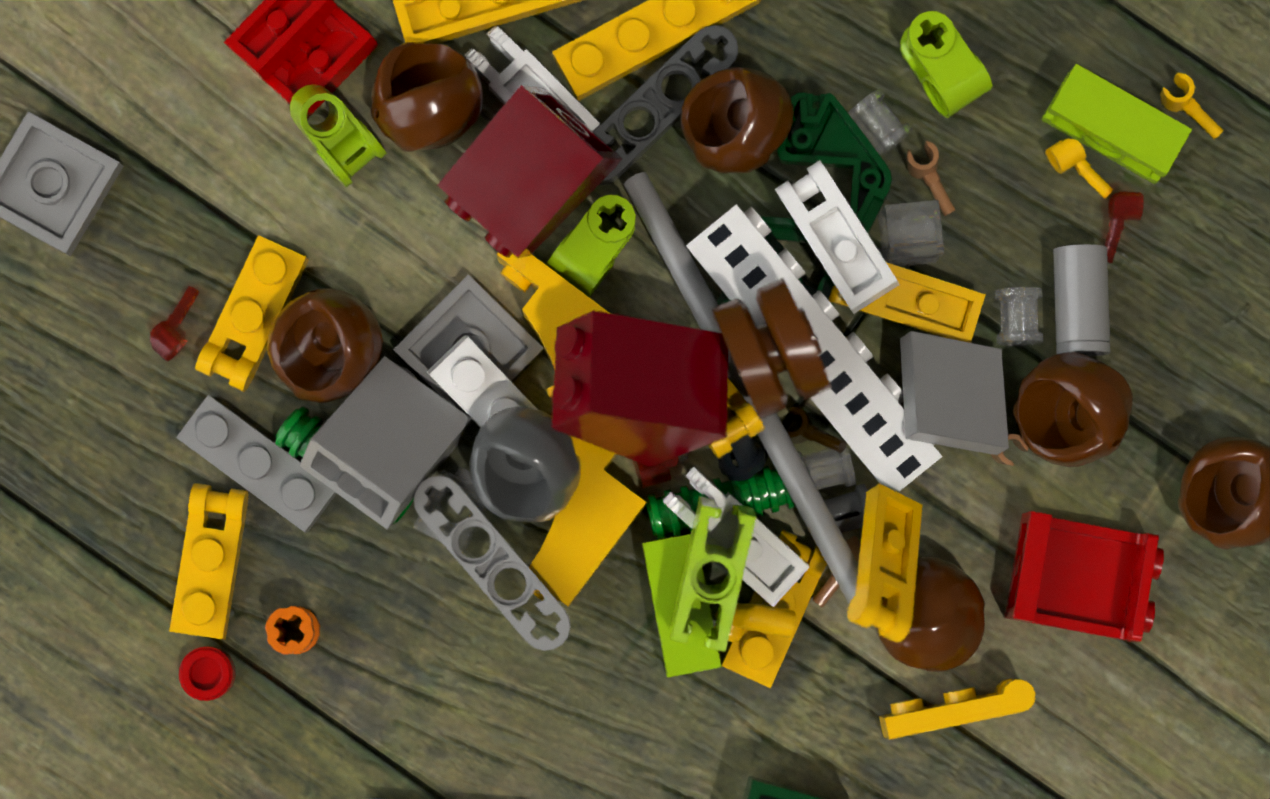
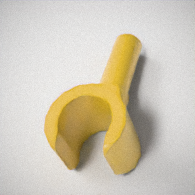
[1160,73,1224,139]
[1045,139,1113,198]

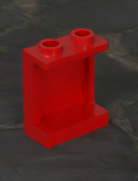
[1004,511,1164,642]

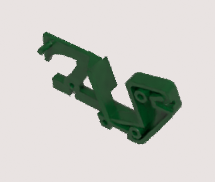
[717,93,892,306]

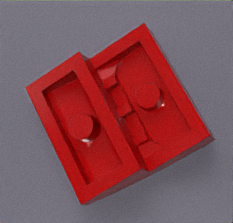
[224,0,378,119]

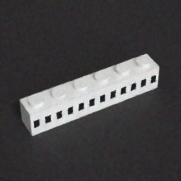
[686,204,943,492]

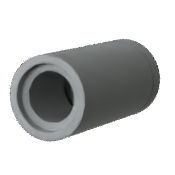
[1053,244,1111,357]

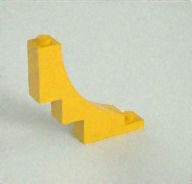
[496,252,646,607]

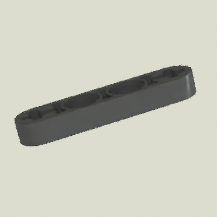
[594,25,738,185]

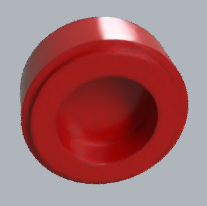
[179,647,236,701]

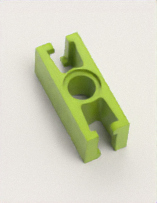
[1041,64,1192,185]
[670,497,756,652]
[642,534,721,677]

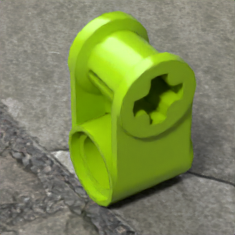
[900,11,993,118]
[290,84,387,188]
[546,195,636,297]

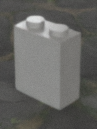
[300,356,471,530]

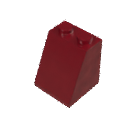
[437,85,623,258]
[552,310,728,467]

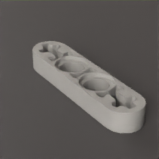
[414,476,571,651]

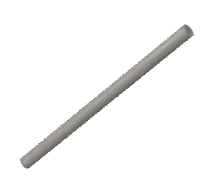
[623,172,858,604]

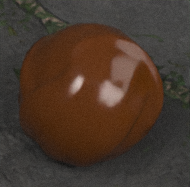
[371,42,483,152]
[681,67,794,174]
[267,288,383,403]
[1013,352,1133,467]
[1178,437,1270,550]
[876,556,985,672]

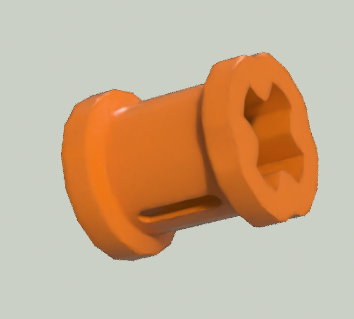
[265,606,320,654]

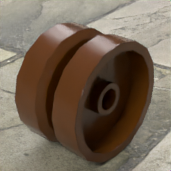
[712,278,832,420]

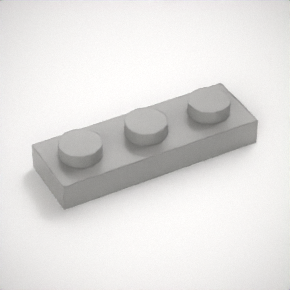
[176,395,337,533]

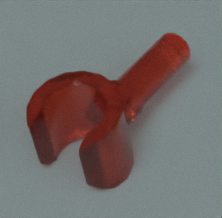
[1104,192,1144,264]
[150,286,200,361]
[637,457,678,488]

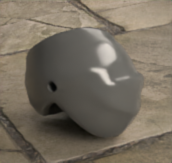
[470,407,581,522]

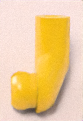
[714,603,796,642]

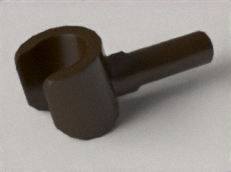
[787,407,846,453]

